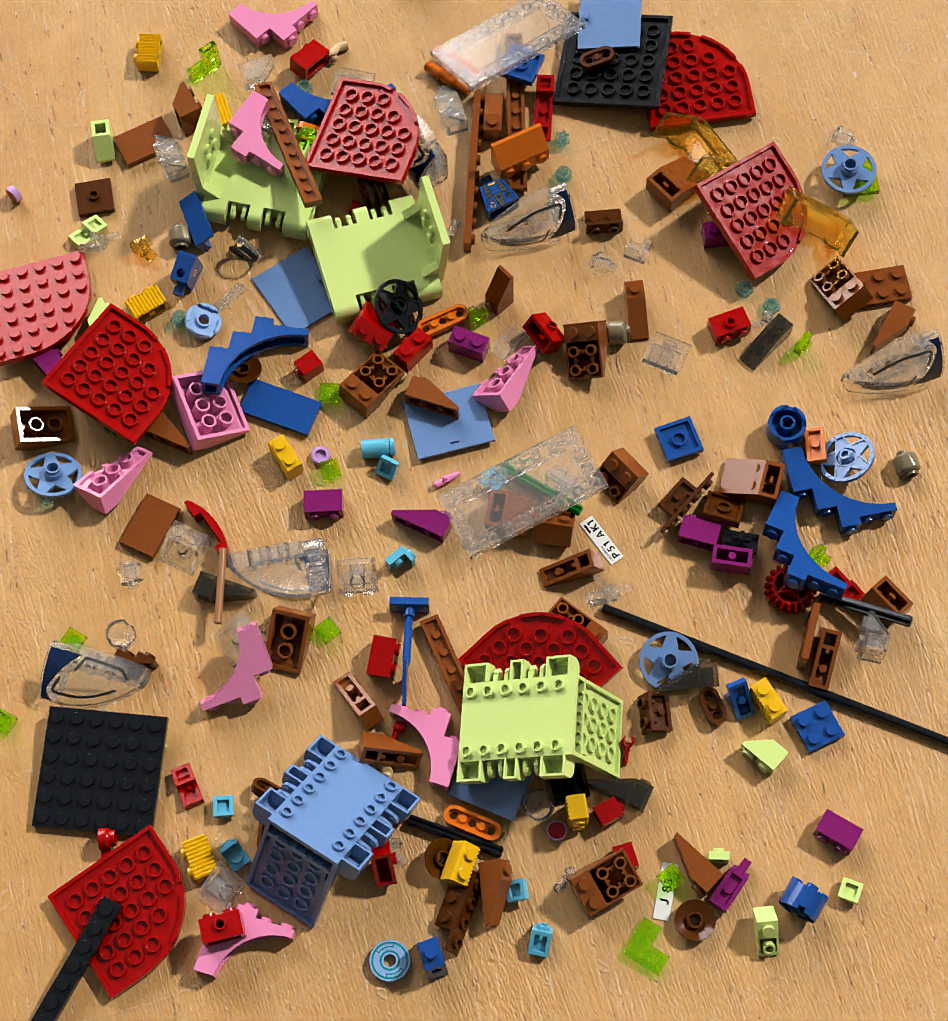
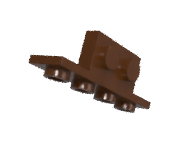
[658,472,714,534]
[435,871,481,956]

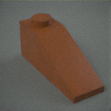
[483,93,503,141]
[485,265,514,316]
[623,280,649,341]
[870,300,916,354]
[405,376,460,419]
[144,412,193,455]
[539,548,605,588]
[808,627,842,690]
[333,671,384,730]
[358,732,423,769]
[673,832,724,896]
[478,858,512,927]

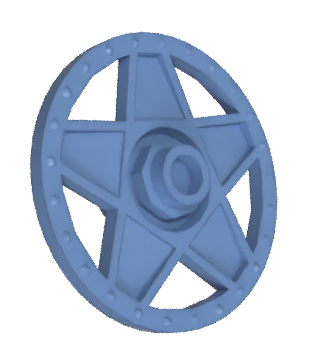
[821,145,876,195]
[819,432,875,483]
[24,452,82,498]
[639,631,698,691]

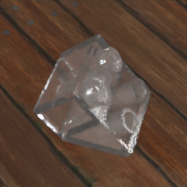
[434,87,468,136]
[152,135,191,183]
[854,610,890,664]

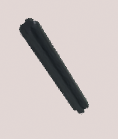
[818,592,913,627]
[407,815,504,858]

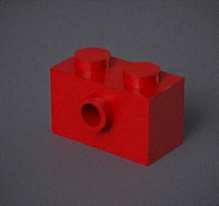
[290,39,330,81]
[707,306,751,345]
[522,312,565,354]
[393,327,433,373]
[366,635,401,679]
[371,840,398,888]
[198,907,247,947]

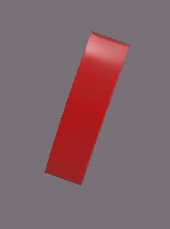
[534,75,555,142]
[184,500,231,567]

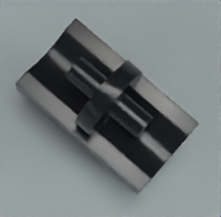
[722,529,759,555]

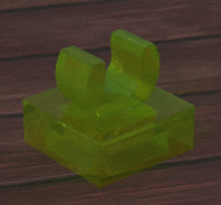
[467,306,488,330]
[809,544,831,567]
[0,708,18,736]

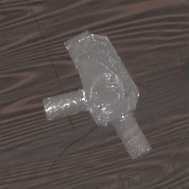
[78,231,121,254]
[585,575,633,606]

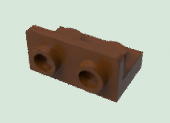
[584,209,623,235]
[637,691,673,735]

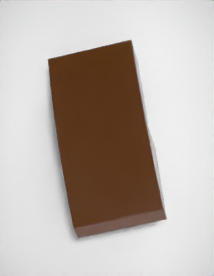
[114,649,159,669]

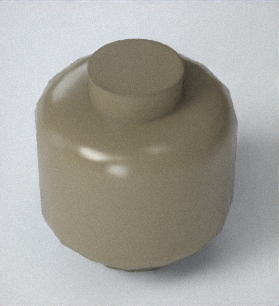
[169,223,192,251]
[607,320,631,345]
[892,450,921,479]

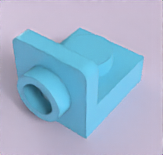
[385,545,416,571]
[219,838,252,873]
[527,923,554,958]

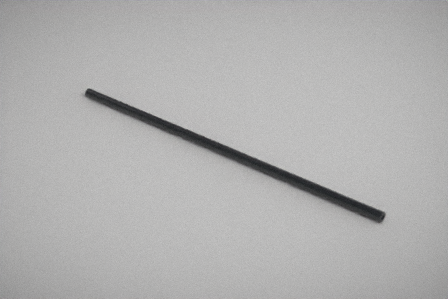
[601,603,948,747]

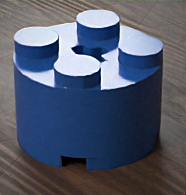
[766,405,806,450]
[779,876,829,923]

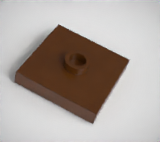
[75,178,115,218]
[701,490,746,529]

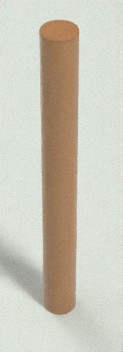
[214,548,227,624]

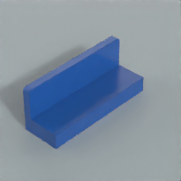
[179,191,214,251]

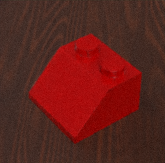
[347,301,397,352]

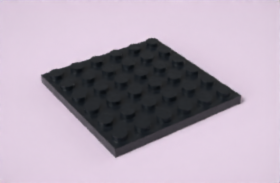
[553,12,673,110]
[32,706,169,836]

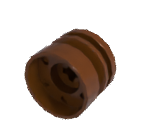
[357,178,400,209]

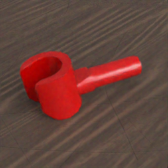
[391,722,406,740]
[622,735,635,764]

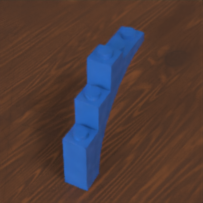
[278,82,396,125]
[201,316,309,395]
[780,447,897,535]
[762,490,847,600]

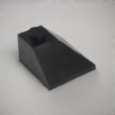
[544,763,590,806]

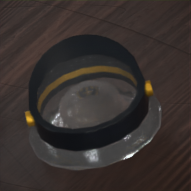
[229,234,263,263]

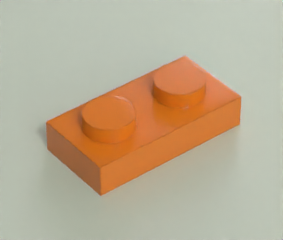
[805,427,827,465]

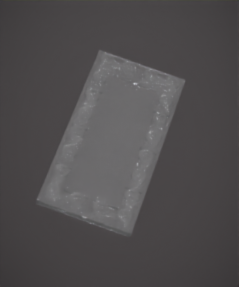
[430,0,585,92]
[438,425,609,560]

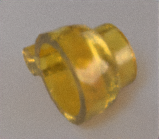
[130,235,157,262]

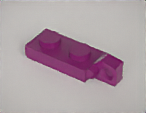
[708,858,752,913]

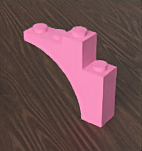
[229,0,319,50]
[229,91,285,178]
[200,621,273,711]
[389,703,460,791]
[194,902,296,979]

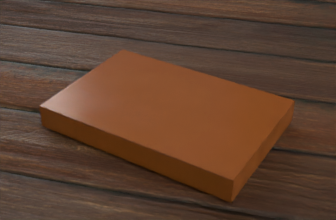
[113,116,177,168]
[119,493,181,559]
[796,602,821,670]

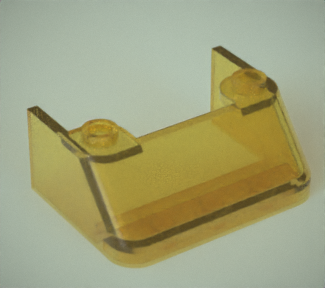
[652,112,738,183]
[776,186,859,258]

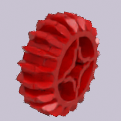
[764,564,817,615]

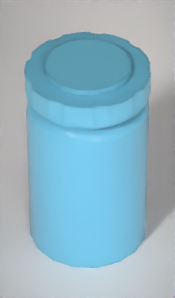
[361,438,396,459]

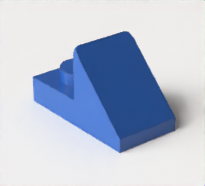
[725,677,756,721]

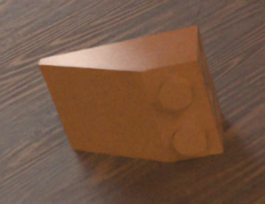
[10,406,76,451]
[266,606,316,674]

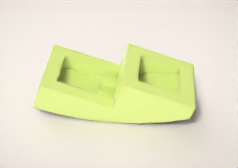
[68,214,108,251]

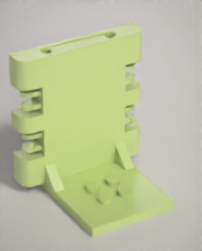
[187,94,327,241]
[306,175,450,324]
[456,654,623,785]

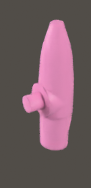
[433,472,460,488]

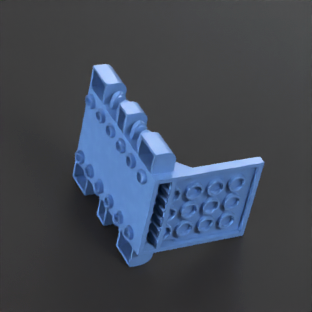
[246,735,421,928]

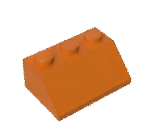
[491,123,549,179]

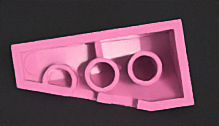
[472,345,538,412]
[73,446,153,514]

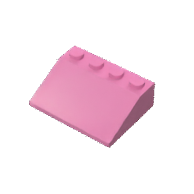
[170,371,250,451]

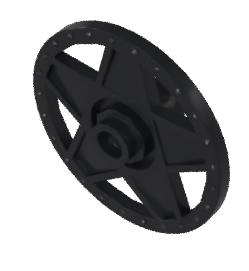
[373,279,423,334]

